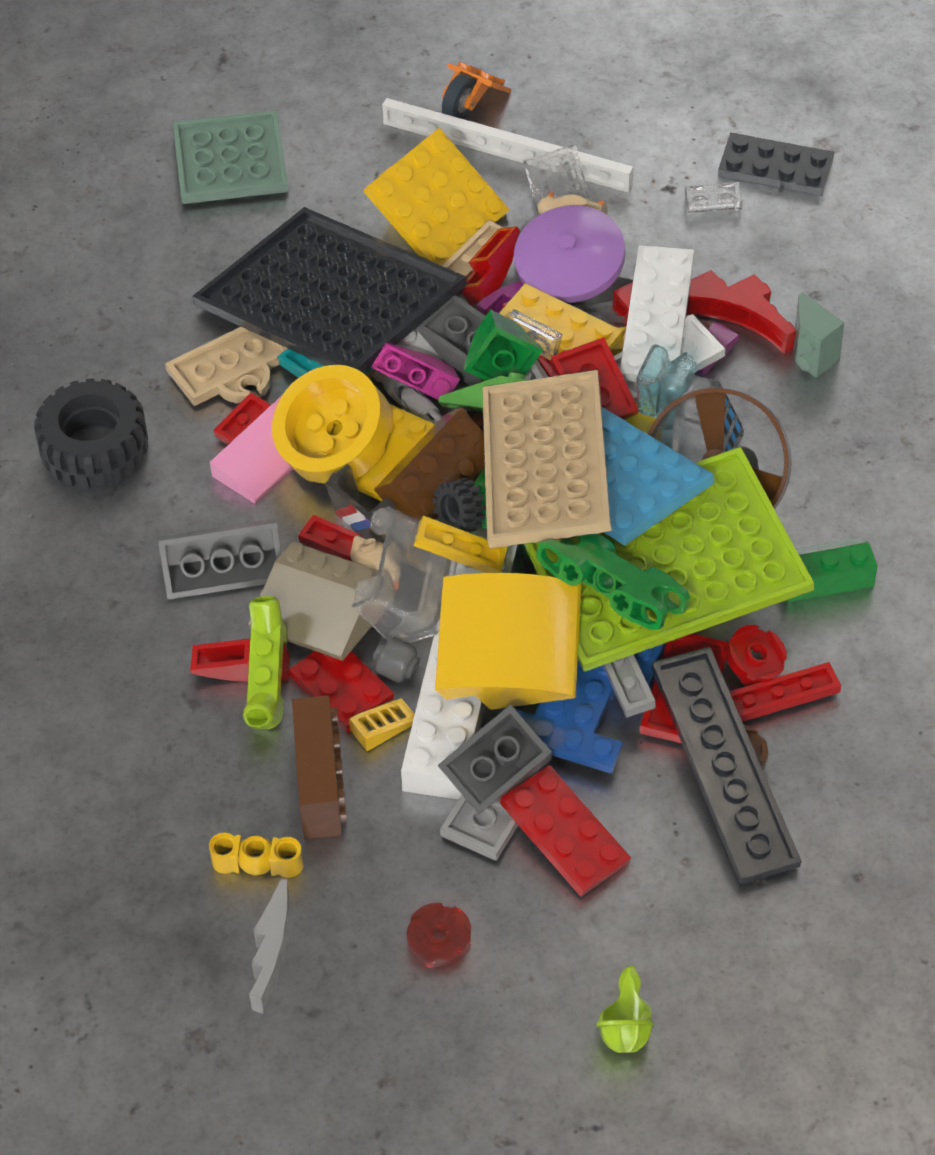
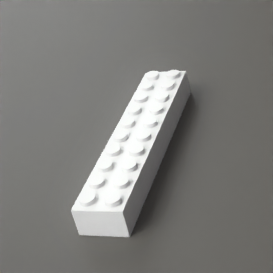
[401,528,520,800]

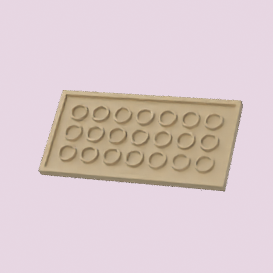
[483,370,612,548]

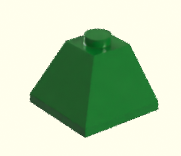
[463,309,543,381]

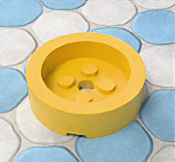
[272,365,393,486]

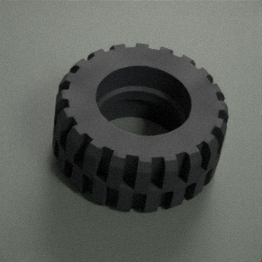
[34,378,148,489]

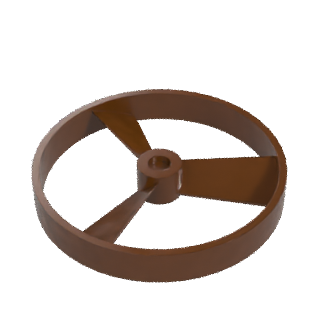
[648,388,792,510]

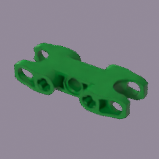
[536,534,691,630]

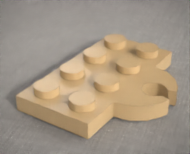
[165,327,288,406]

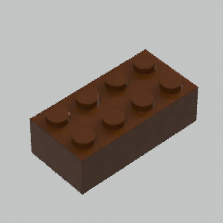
[374,407,485,534]
[292,696,347,839]

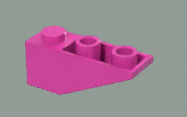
[372,343,460,400]

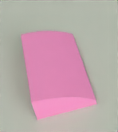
[210,397,293,504]

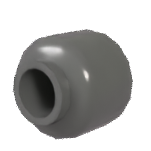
[373,638,420,683]

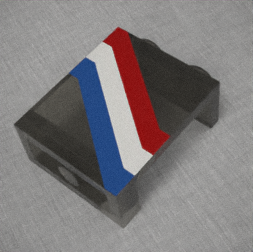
[325,464,403,546]

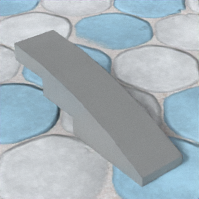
[249,878,290,1014]

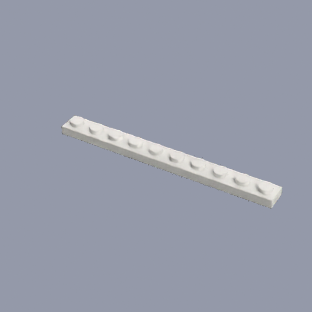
[382,98,633,193]

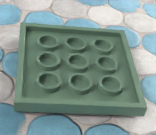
[173,110,289,204]

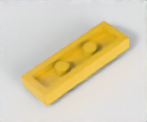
[413,516,507,573]

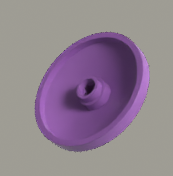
[514,205,626,303]

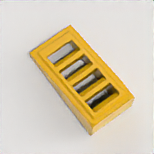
[349,698,415,752]

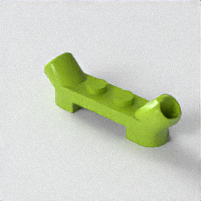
[242,596,287,730]

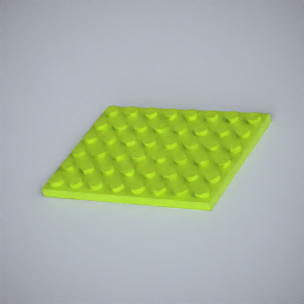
[524,447,814,672]

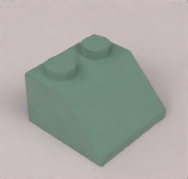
[795,292,844,378]

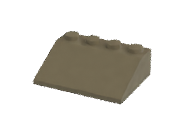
[248,542,395,661]

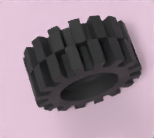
[432,478,486,533]

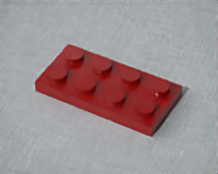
[640,634,728,743]
[500,765,631,897]

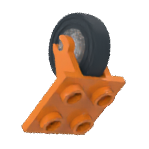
[442,61,512,119]

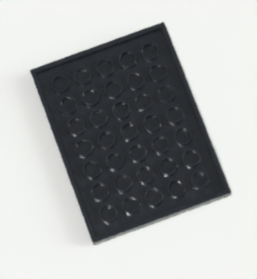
[192,207,467,373]

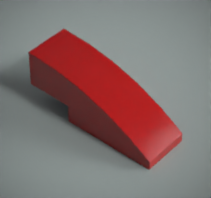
[460,226,520,305]
[190,638,290,682]

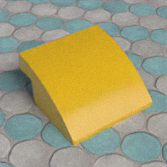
[435,573,581,710]

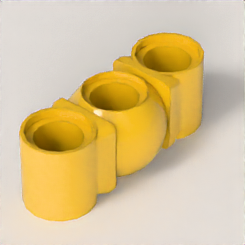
[209,832,304,878]

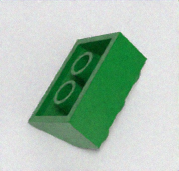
[787,537,878,603]

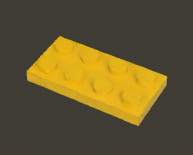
[499,283,623,354]

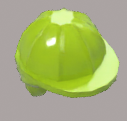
[596,965,654,1053]

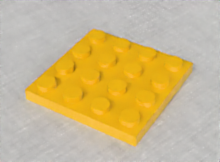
[363,128,510,266]

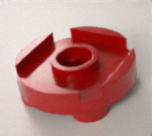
[724,625,787,686]

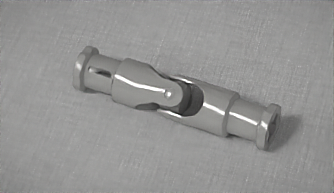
[371,369,442,424]

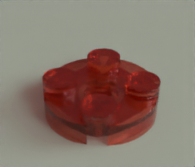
[406,902,472,968]

